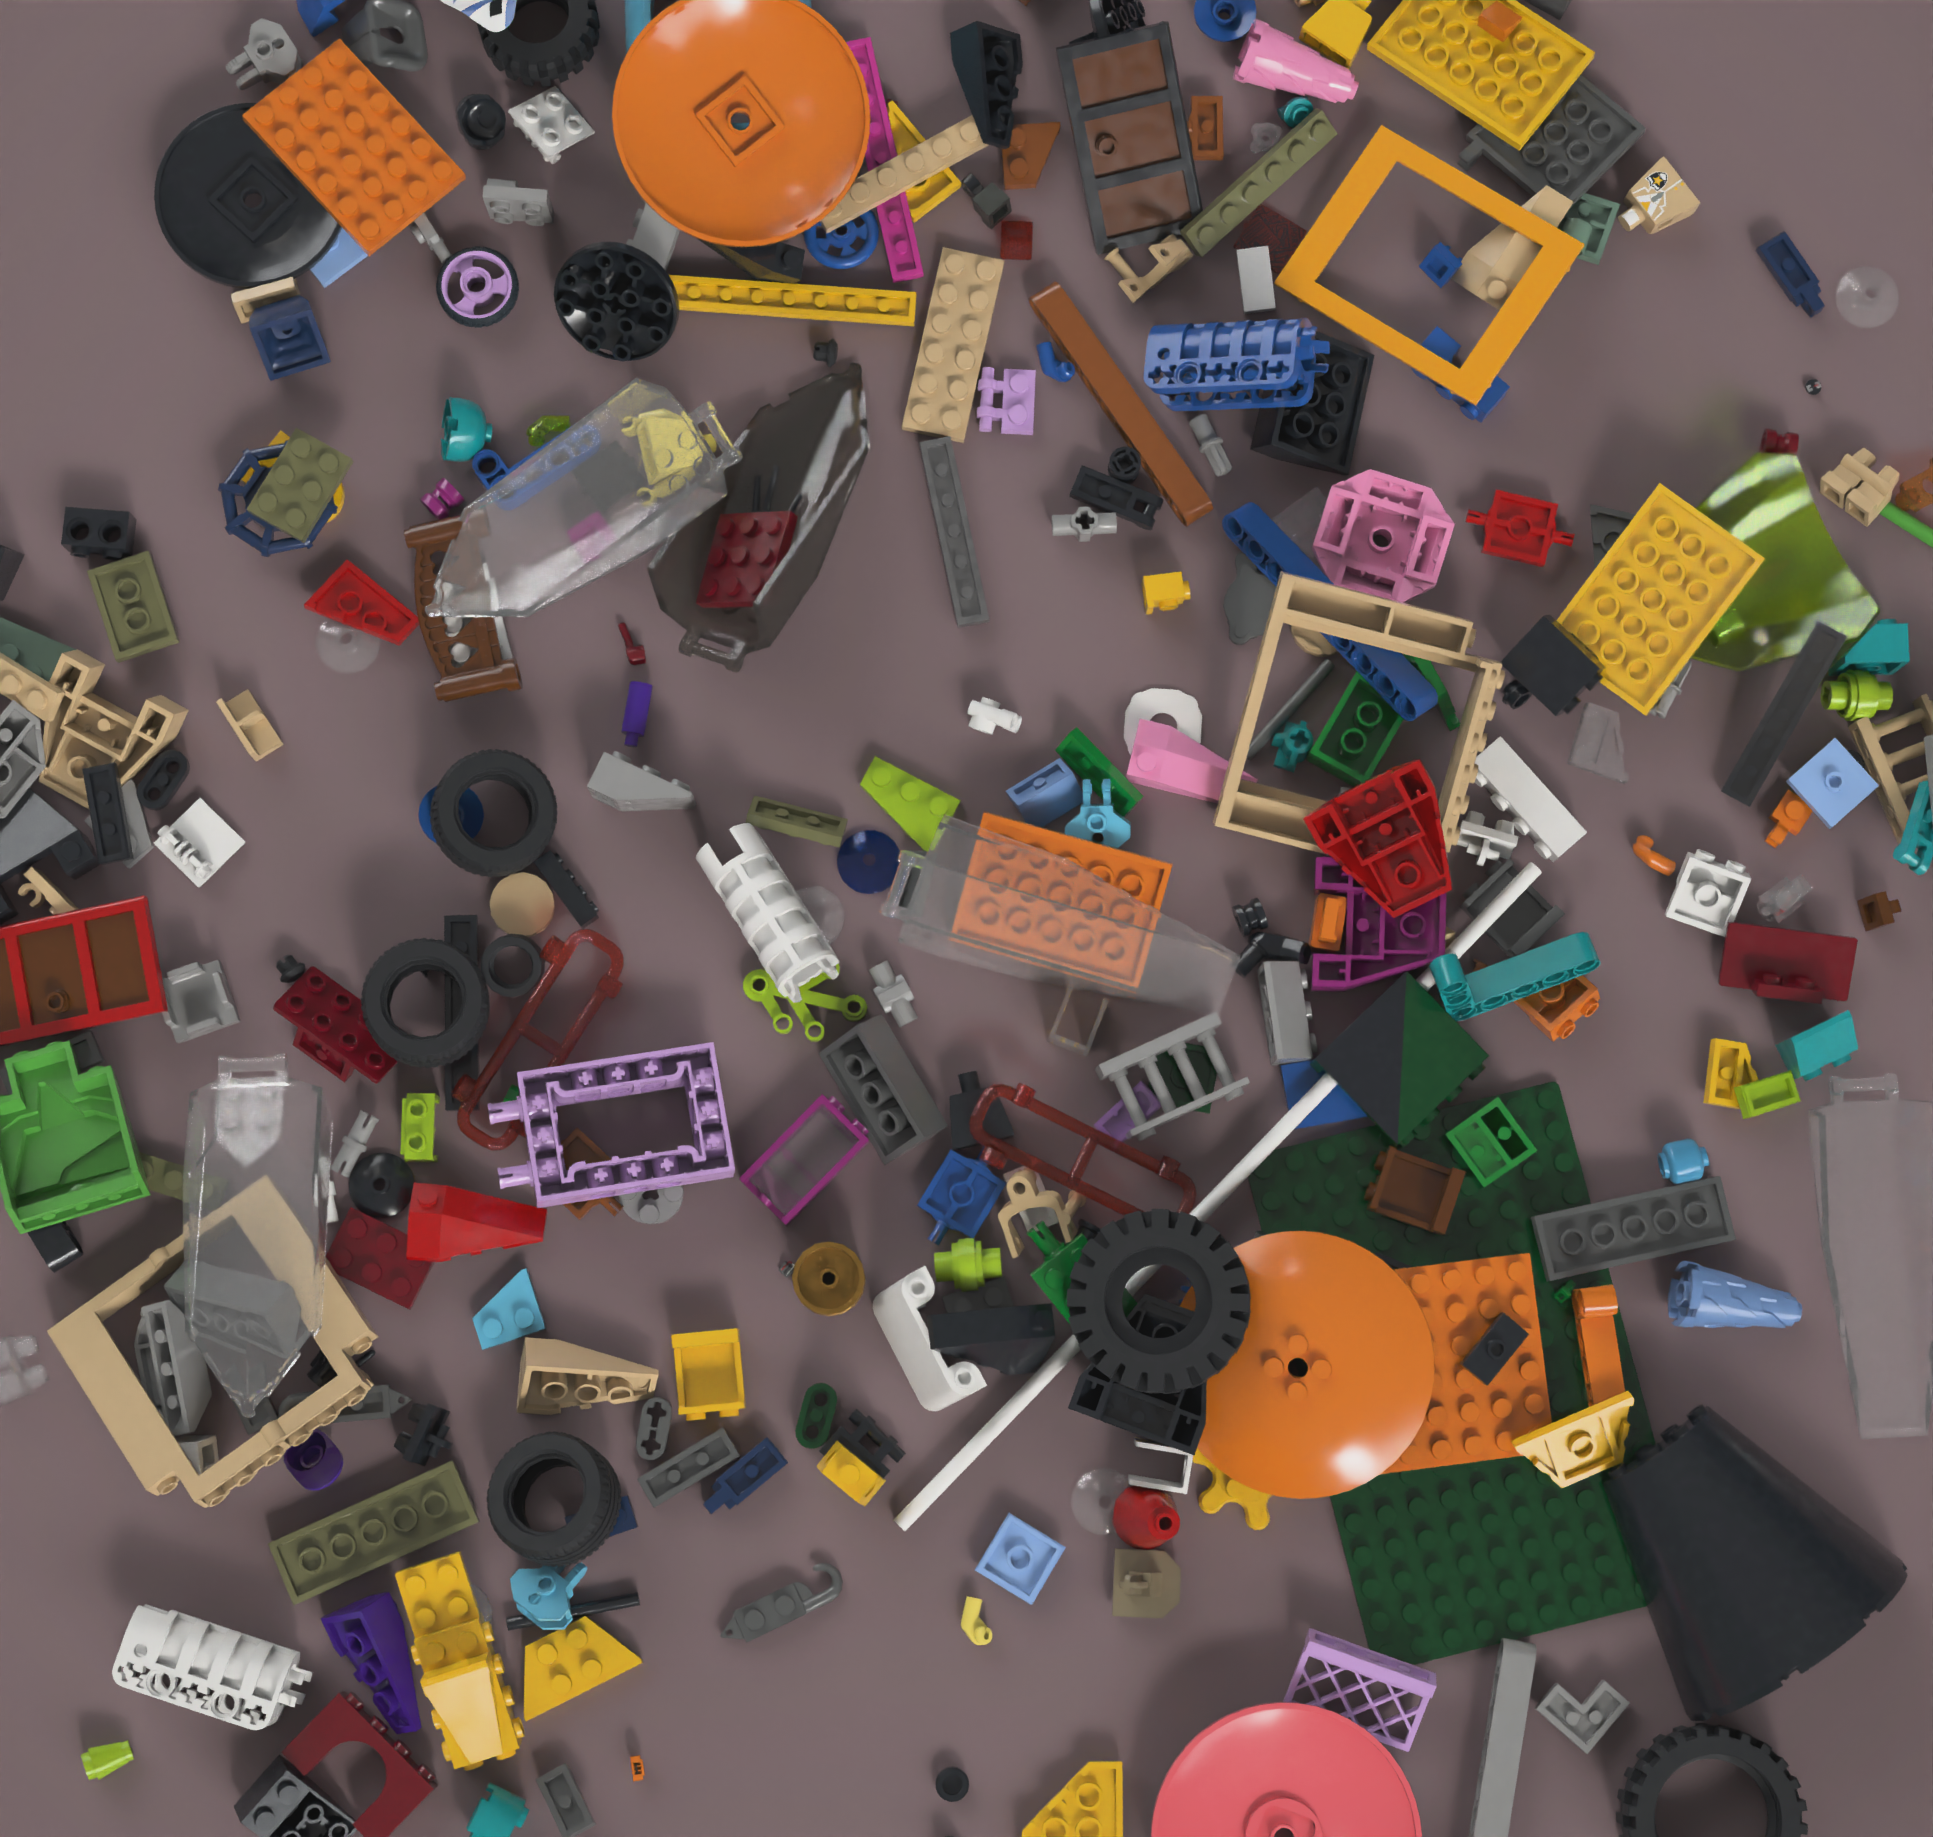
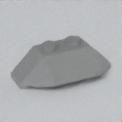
[0,700,46,818]
[134,1300,212,1436]

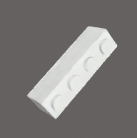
[1474,736,1587,862]

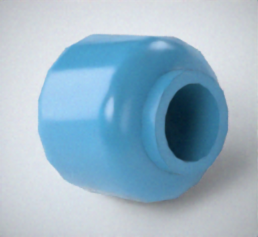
[1657,1138,1709,1184]

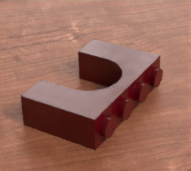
[281,1691,438,1837]

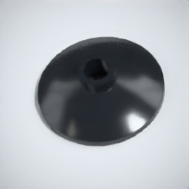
[349,1153,415,1218]

